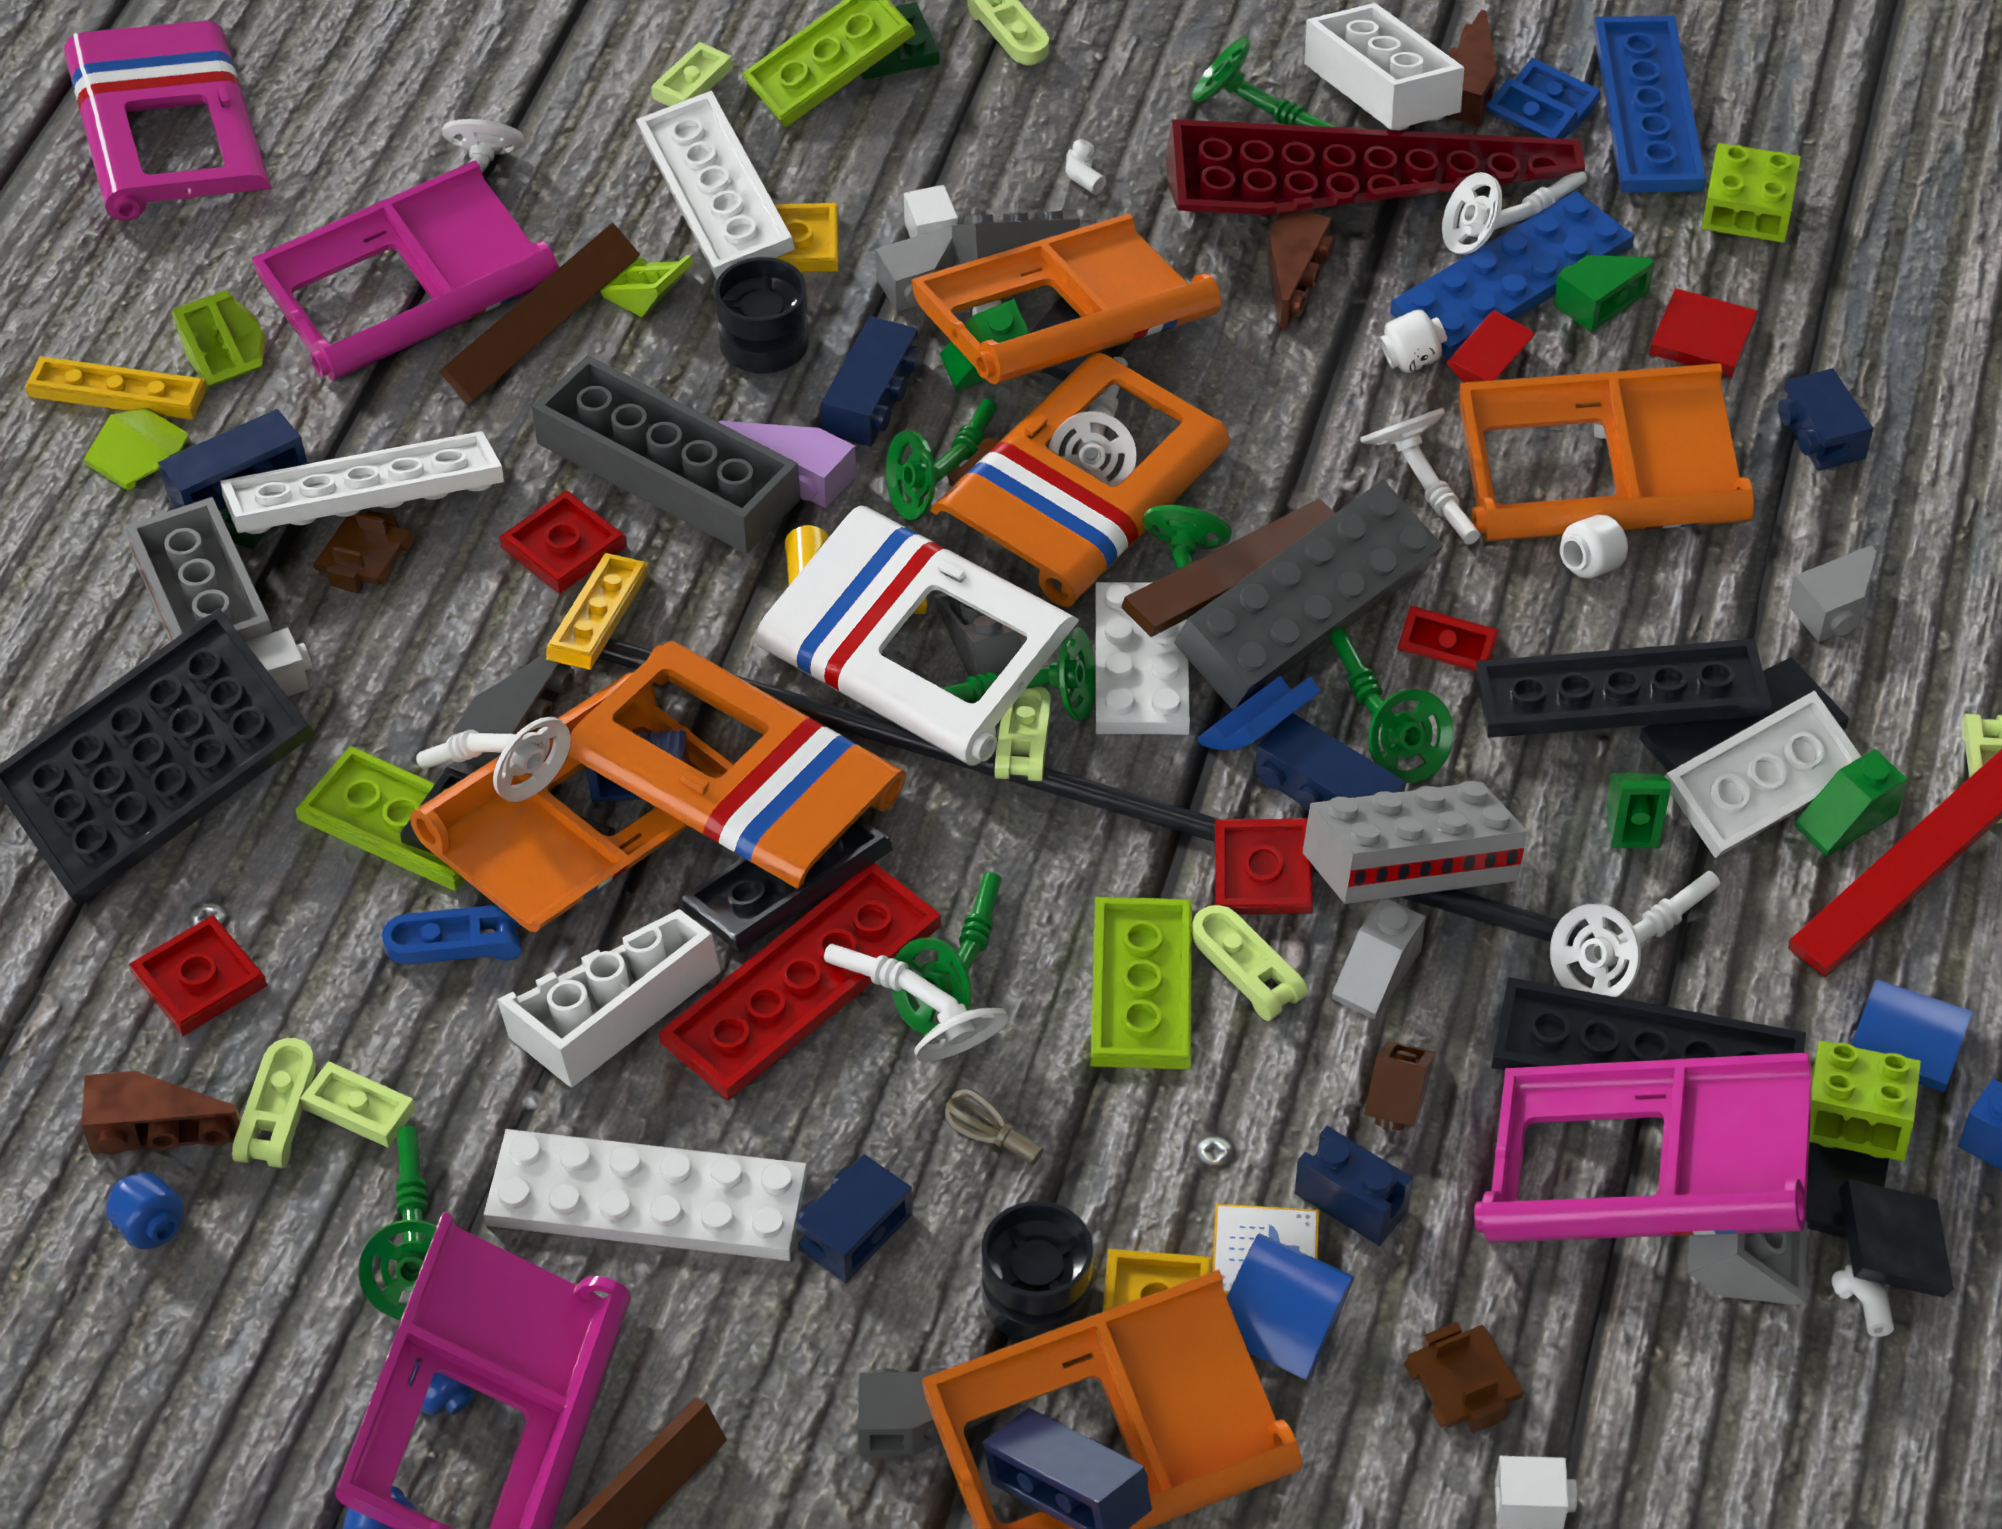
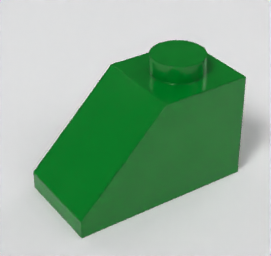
[1554,255,1654,332]
[940,299,1030,391]
[1795,749,1908,857]
[1606,772,1671,848]

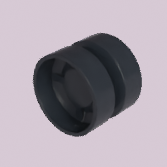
[715,257,809,374]
[981,1201,1093,1341]

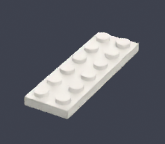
[636,90,795,280]
[220,431,504,534]
[484,1129,807,1261]

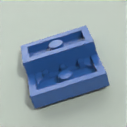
[1486,57,1601,139]
[1197,676,1321,750]
[1852,979,1973,1093]
[1227,1233,1355,1380]

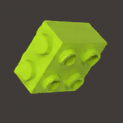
[1701,143,1801,243]
[1809,1040,1921,1161]

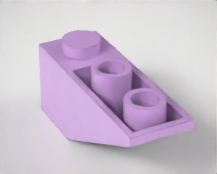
[719,421,857,508]

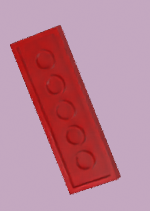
[659,862,941,1101]

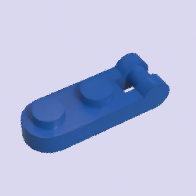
[381,905,521,965]

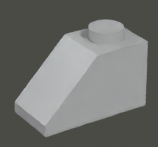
[875,225,954,312]
[1788,545,1877,642]
[1331,898,1426,1020]

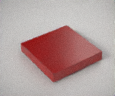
[1649,288,1758,377]
[499,490,627,594]
[1215,818,1313,915]
[129,915,267,1036]

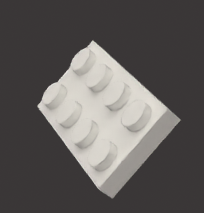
[1095,582,1190,735]
[1664,691,1861,858]

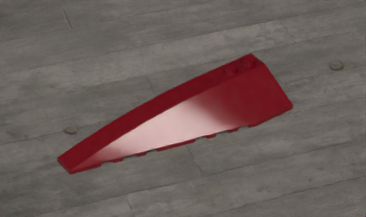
[1166,119,1585,215]

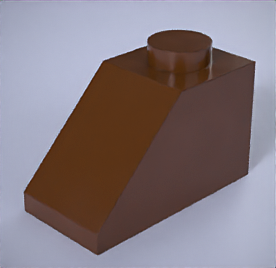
[1364,1040,1436,1131]

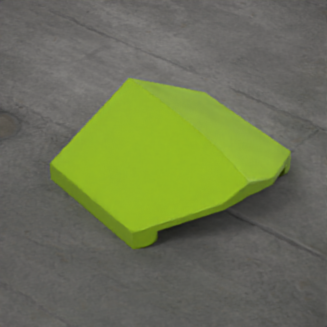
[600,255,694,317]
[171,290,266,388]
[84,408,190,491]

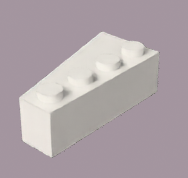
[497,909,721,1088]

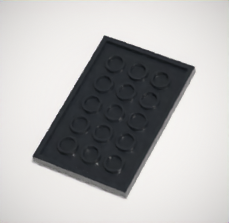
[0,608,315,906]

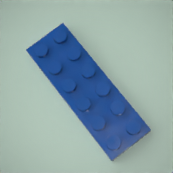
[1593,16,1706,193]
[1390,191,1635,359]

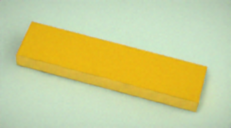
[25,356,207,420]
[546,553,648,670]

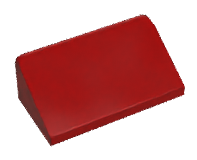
[1446,310,1535,383]
[1397,605,1501,672]

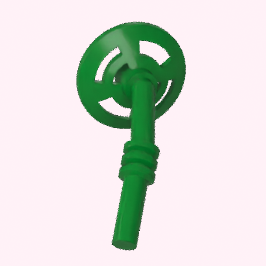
[1191,37,1336,127]
[886,399,997,520]
[1142,505,1232,570]
[942,627,1096,721]
[1330,629,1454,783]
[891,872,1002,1035]
[358,1126,437,1320]

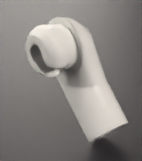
[1065,139,1106,195]
[1832,1265,1894,1337]

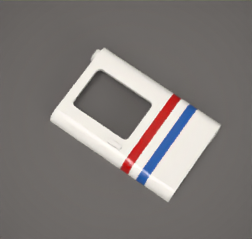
[756,505,1079,766]

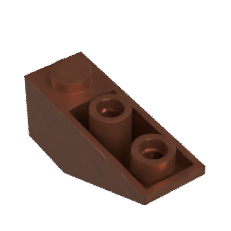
[1445,9,1497,126]
[1267,210,1335,331]
[81,1071,241,1155]

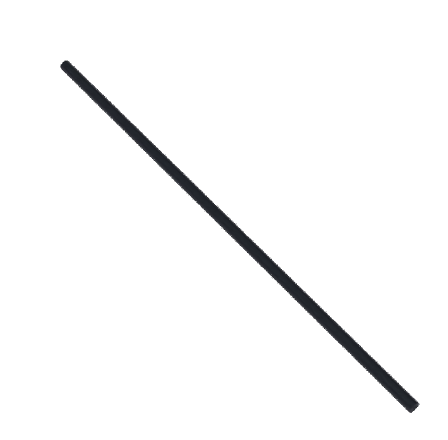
[598,638,1595,946]

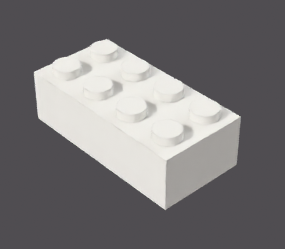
[1304,3,1464,130]

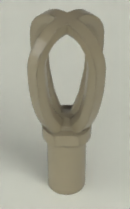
[946,1088,1044,1165]

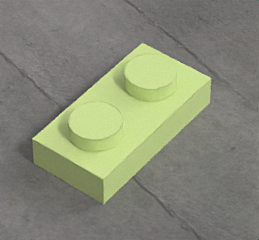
[651,42,733,107]
[300,1061,416,1148]

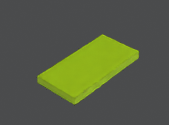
[741,0,916,129]
[296,746,465,892]
[1091,897,1192,1069]

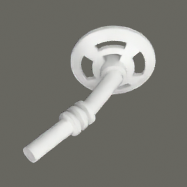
[442,119,525,173]
[1442,172,1587,255]
[1048,357,1136,486]
[1360,407,1480,545]
[416,717,571,802]
[1550,870,1720,997]
[824,944,1009,1062]

